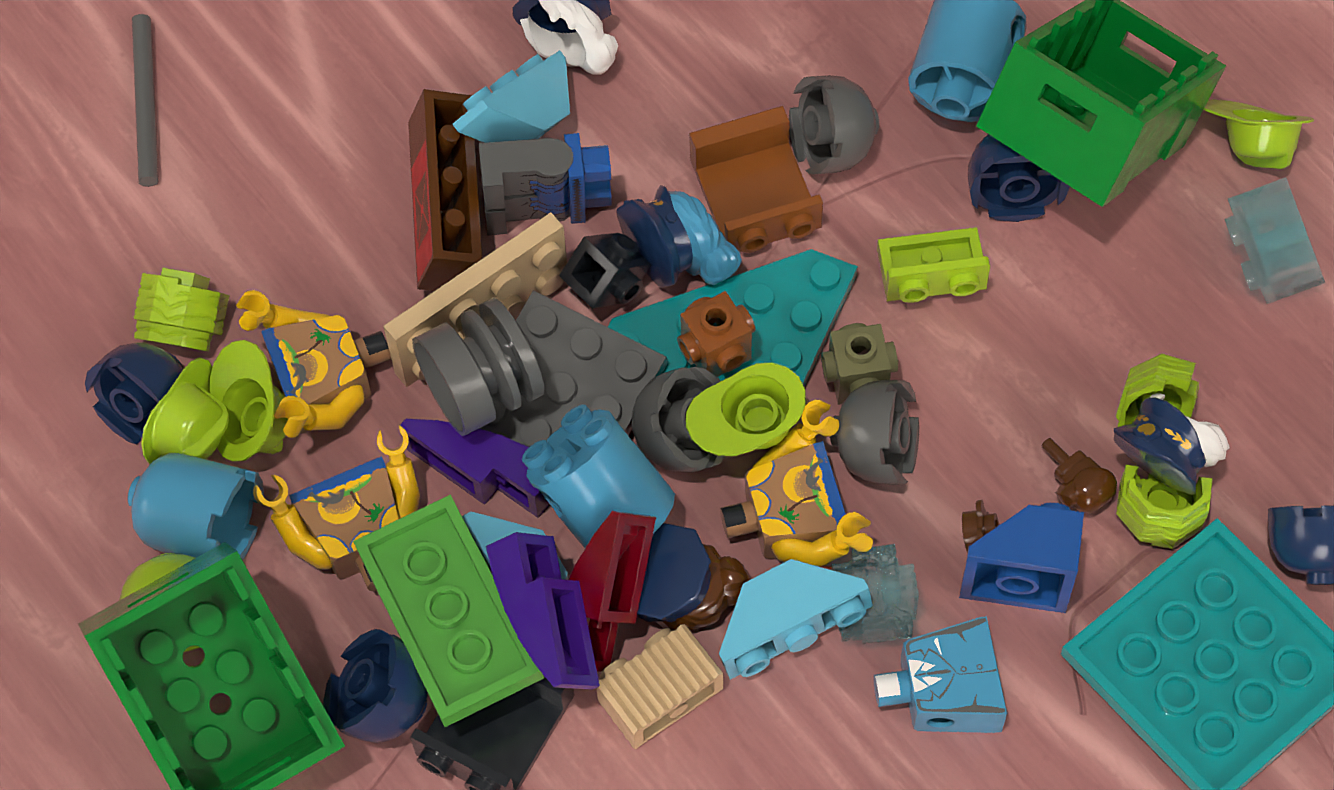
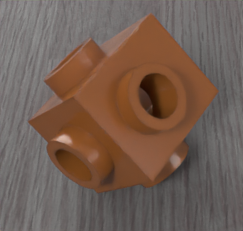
[677,291,755,377]

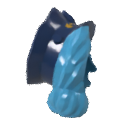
[617,185,742,288]

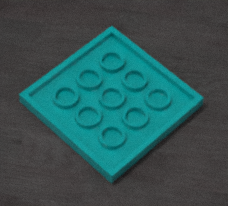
[1061,518,1334,790]

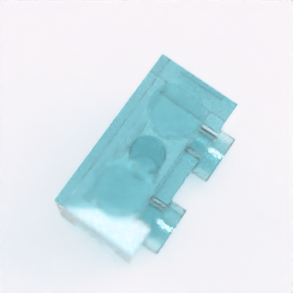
[1224,177,1325,304]

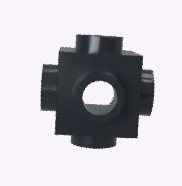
[559,233,651,308]

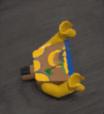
[236,290,391,438]
[720,400,873,567]
[253,425,420,592]

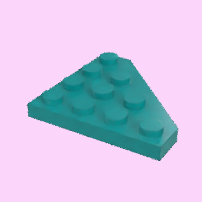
[608,249,858,388]

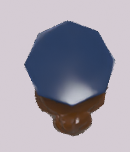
[637,523,751,631]

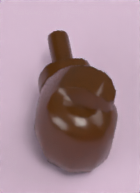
[1042,438,1117,513]

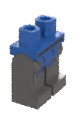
[479,133,612,236]

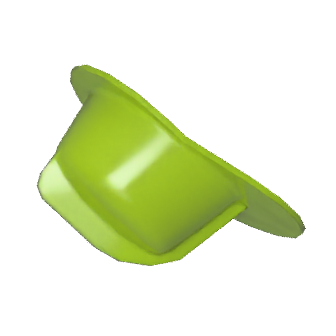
[1203,99,1314,169]
[210,340,288,462]
[141,358,229,464]
[686,363,806,456]

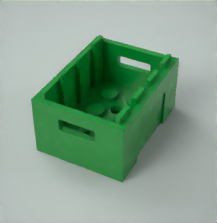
[976,0,1226,207]
[78,542,345,790]

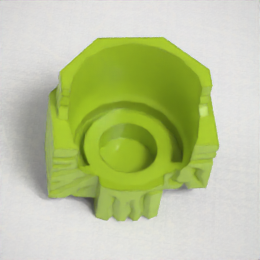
[134,268,230,352]
[1116,353,1199,427]
[1116,464,1212,549]

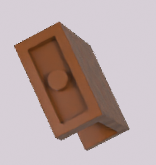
[689,106,823,253]

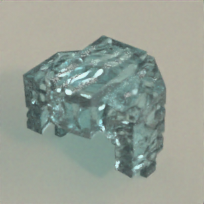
[831,544,919,644]

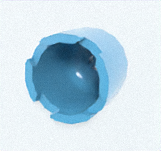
[128,453,264,560]

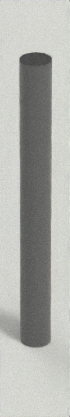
[132,14,158,187]

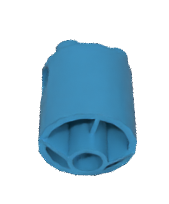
[908,0,1027,122]
[522,404,675,548]

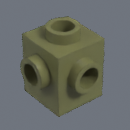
[821,323,898,405]

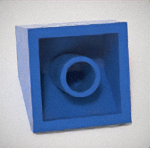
[959,503,1084,613]

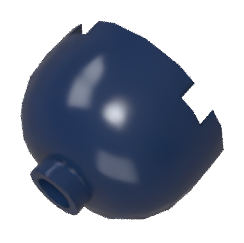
[968,134,1070,222]
[85,343,183,445]
[1268,505,1334,585]
[323,629,428,743]

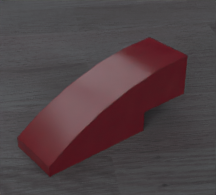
[568,511,656,672]

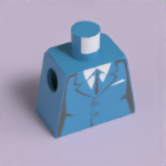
[873,616,1007,733]

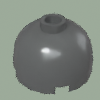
[789,75,879,174]
[632,367,726,472]
[830,380,919,485]

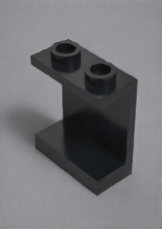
[410,676,575,790]

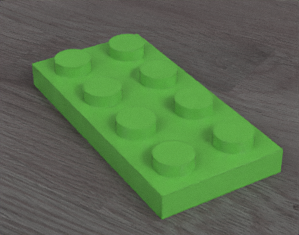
[353,495,544,727]

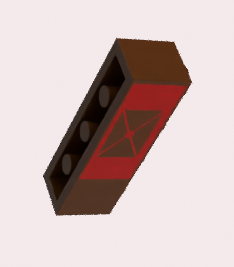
[408,89,482,291]

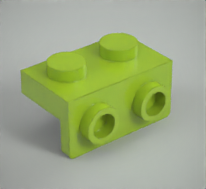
[877,227,990,303]

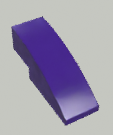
[401,418,550,518]
[486,532,600,690]

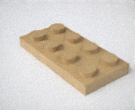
[383,212,567,387]

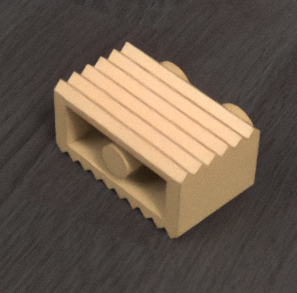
[596,624,723,749]

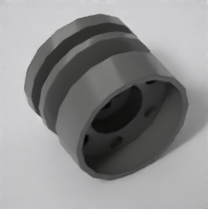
[412,297,544,436]

